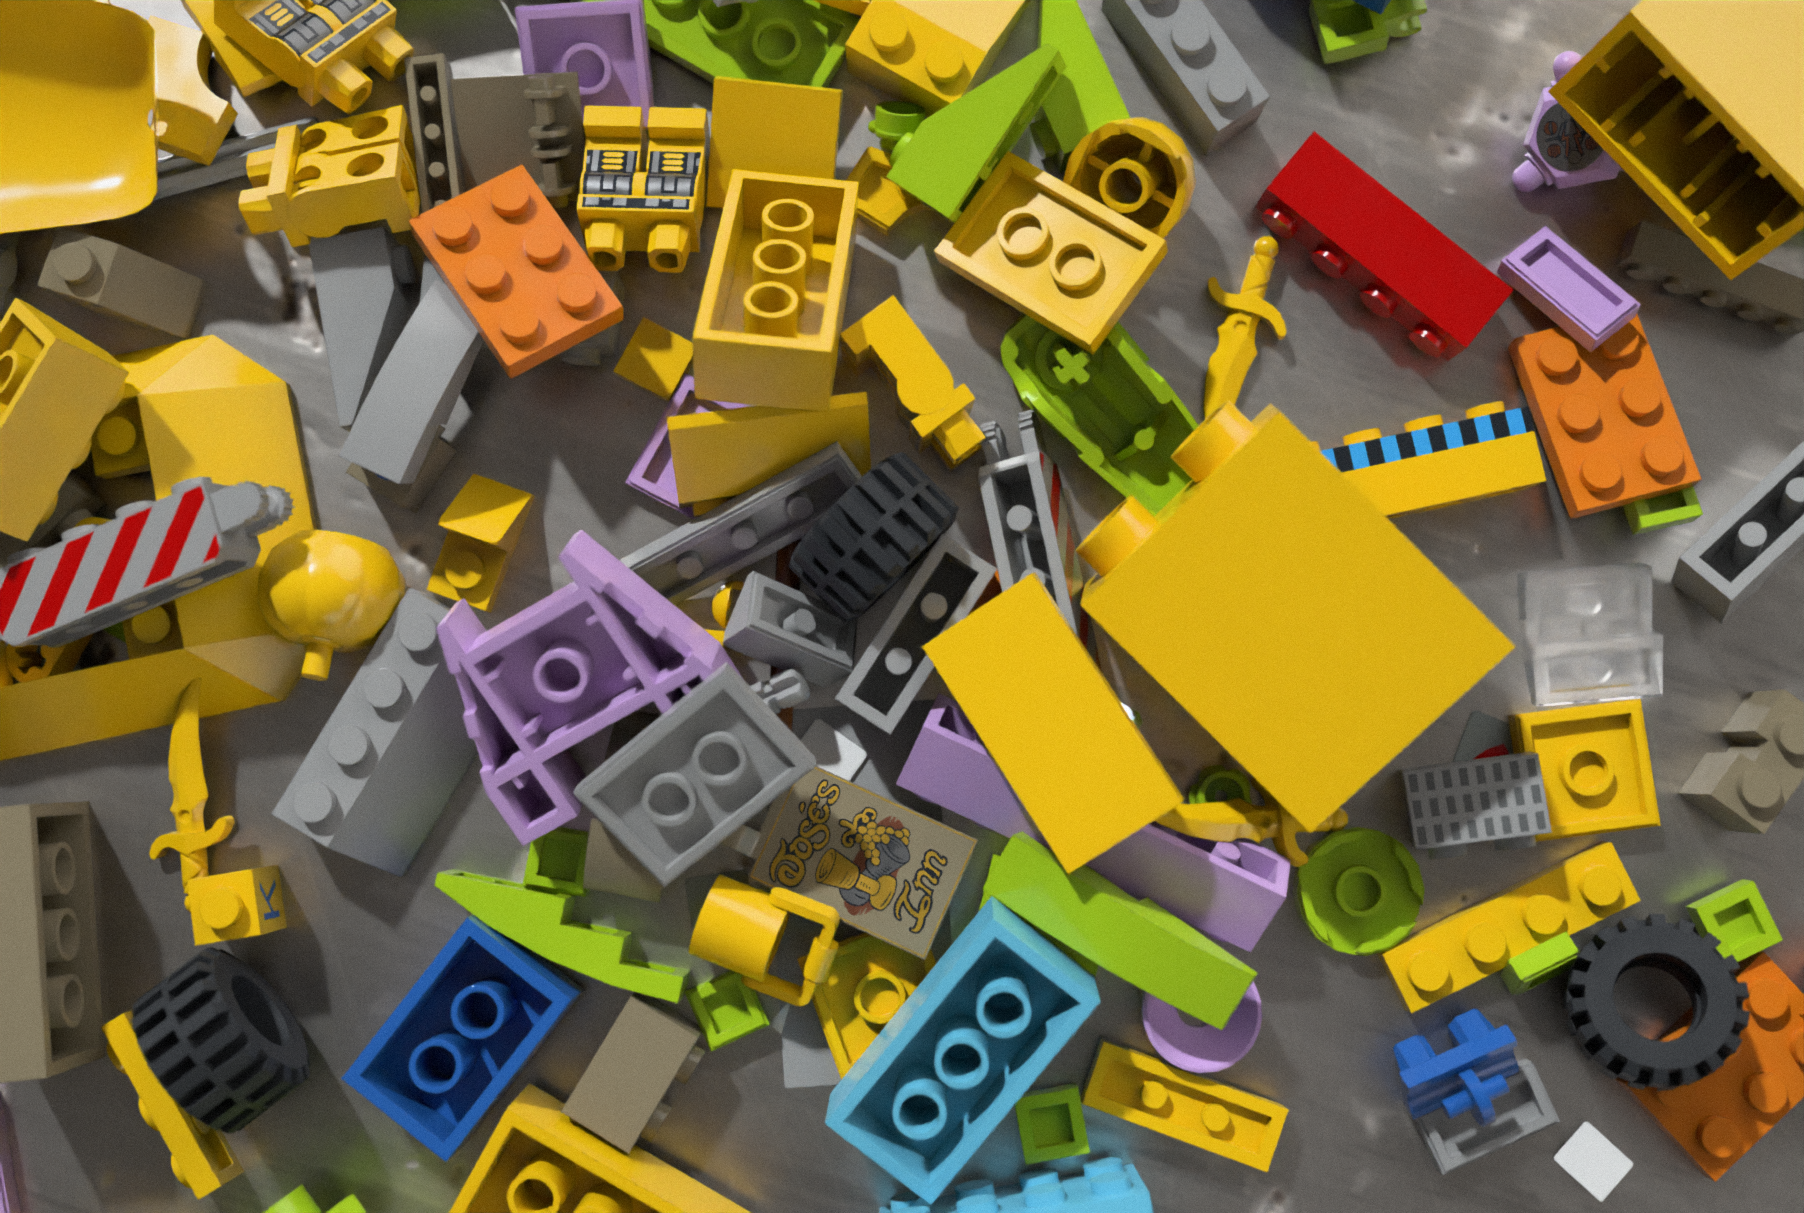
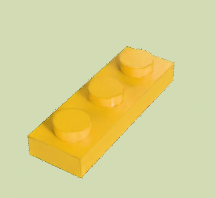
[101,1010,245,1200]
[1080,1038,1288,1172]

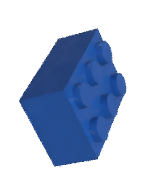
[341,915,585,1162]

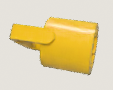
[688,874,840,1007]

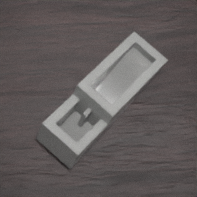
[339,279,484,484]

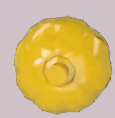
[258,530,406,681]

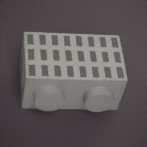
[1400,752,1552,859]

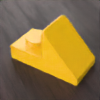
[426,474,535,613]

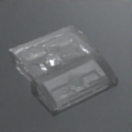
[1517,562,1663,707]

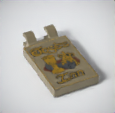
[721,766,978,960]

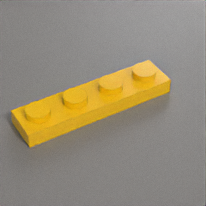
[1377,841,1641,1014]

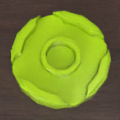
[1292,826,1425,956]

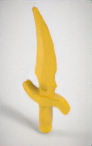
[1204,236,1287,419]
[149,677,234,913]
[1154,778,1348,867]

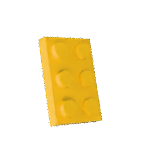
[934,151,1168,355]

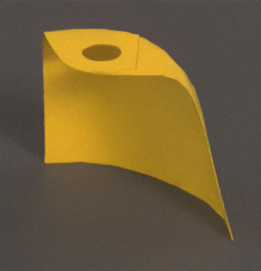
[0,0,159,234]

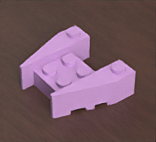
[436,530,744,846]

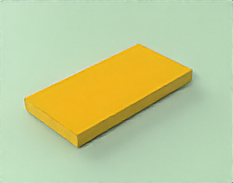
[922,573,1184,874]

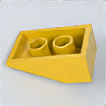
[845,0,1031,117]

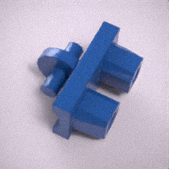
[1393,1008,1519,1127]

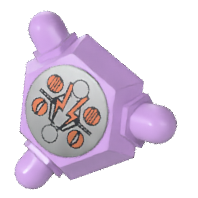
[1512,51,1624,192]

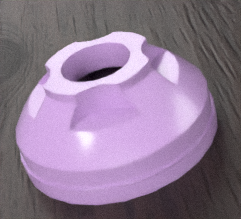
[1141,982,1262,1073]

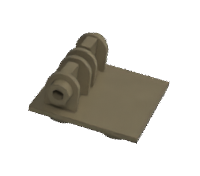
[450,71,585,208]

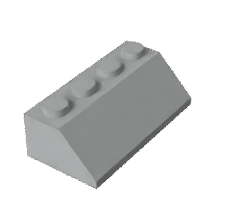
[271,588,488,877]

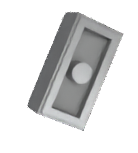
[723,571,858,687]

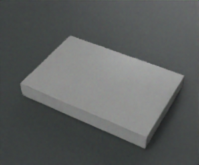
[573,662,816,887]

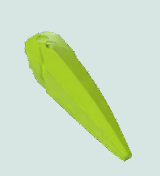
[1000,313,1199,516]

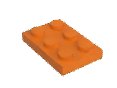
[408,165,624,379]
[1508,314,1702,519]
[1615,951,1804,1182]

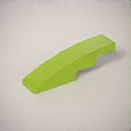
[982,831,1258,1030]
[434,869,691,1003]

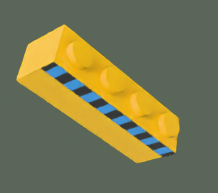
[1311,401,1547,520]

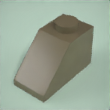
[37,227,208,340]

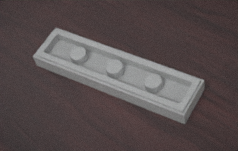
[619,441,862,605]

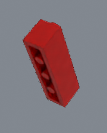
[1255,131,1514,361]

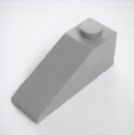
[309,227,416,432]

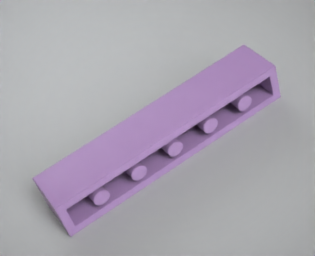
[896,693,1291,952]

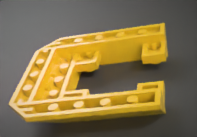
[0,335,317,762]

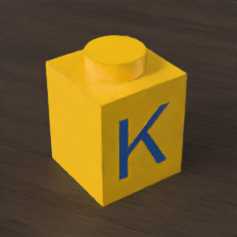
[186,865,287,946]

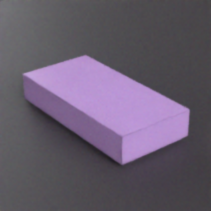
[1497,226,1641,352]

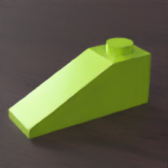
[1030,0,1131,174]
[886,43,1067,224]

